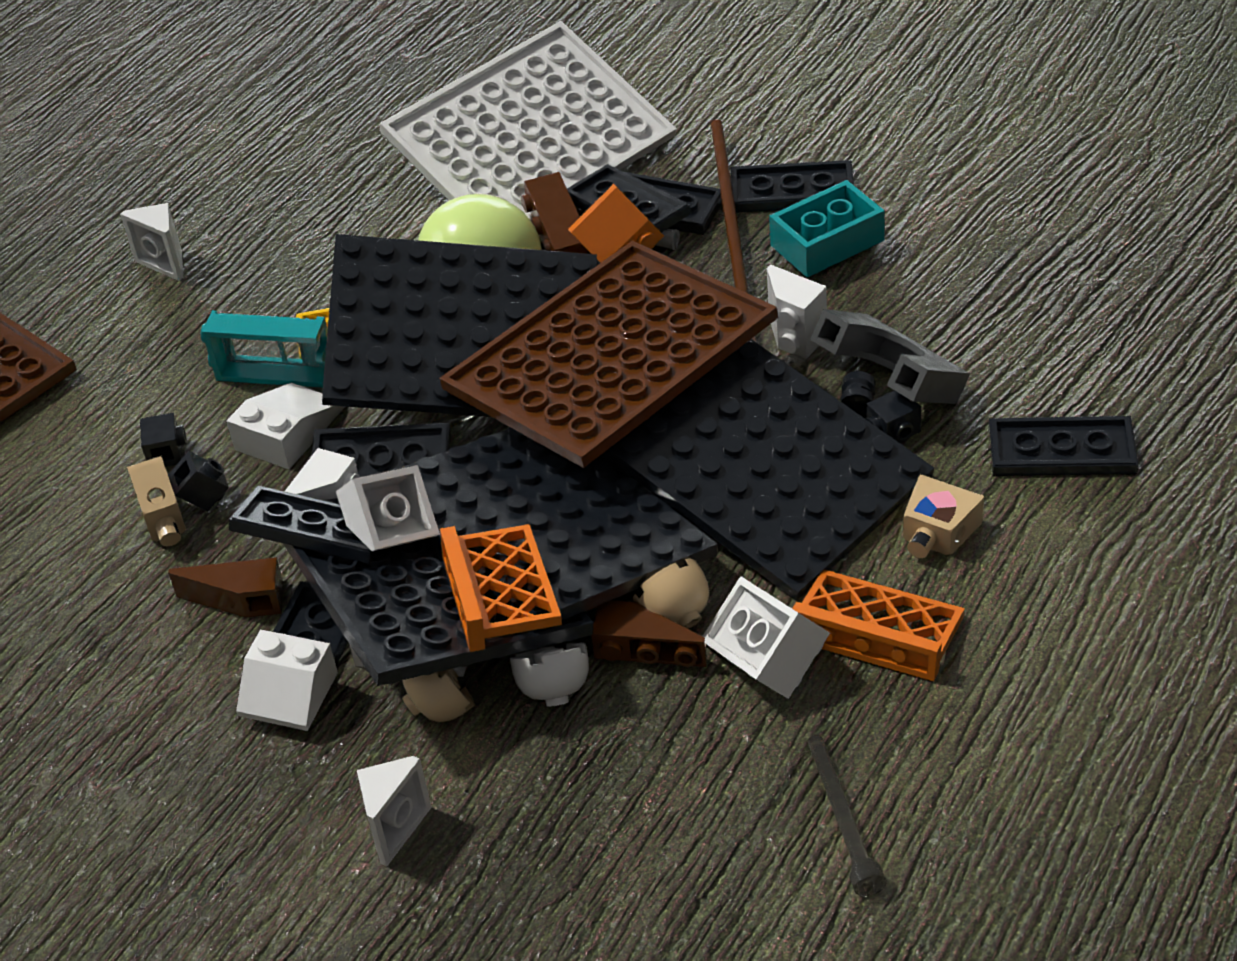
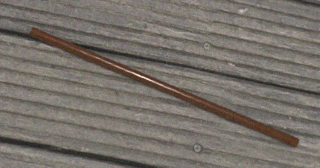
[710,119,756,342]

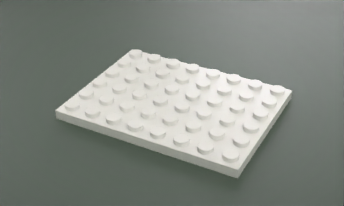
[379,21,677,220]

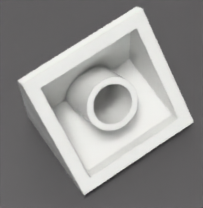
[120,203,183,281]
[357,756,432,867]

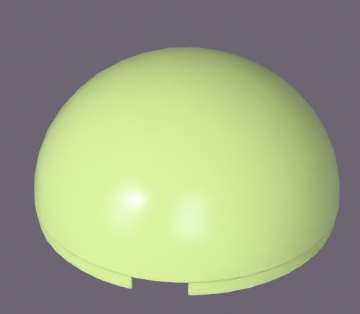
[418,194,542,250]

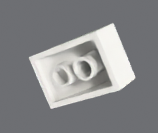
[226,383,345,469]
[702,576,830,699]

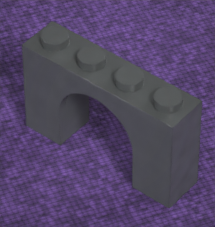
[810,309,970,404]

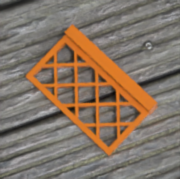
[440,524,562,652]
[792,570,965,681]

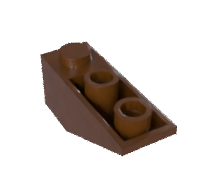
[168,557,284,618]
[591,601,707,667]

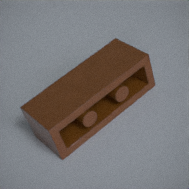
[521,172,590,254]

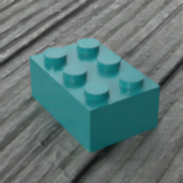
[769,180,885,277]

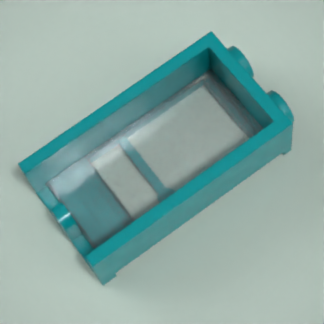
[201,310,328,388]

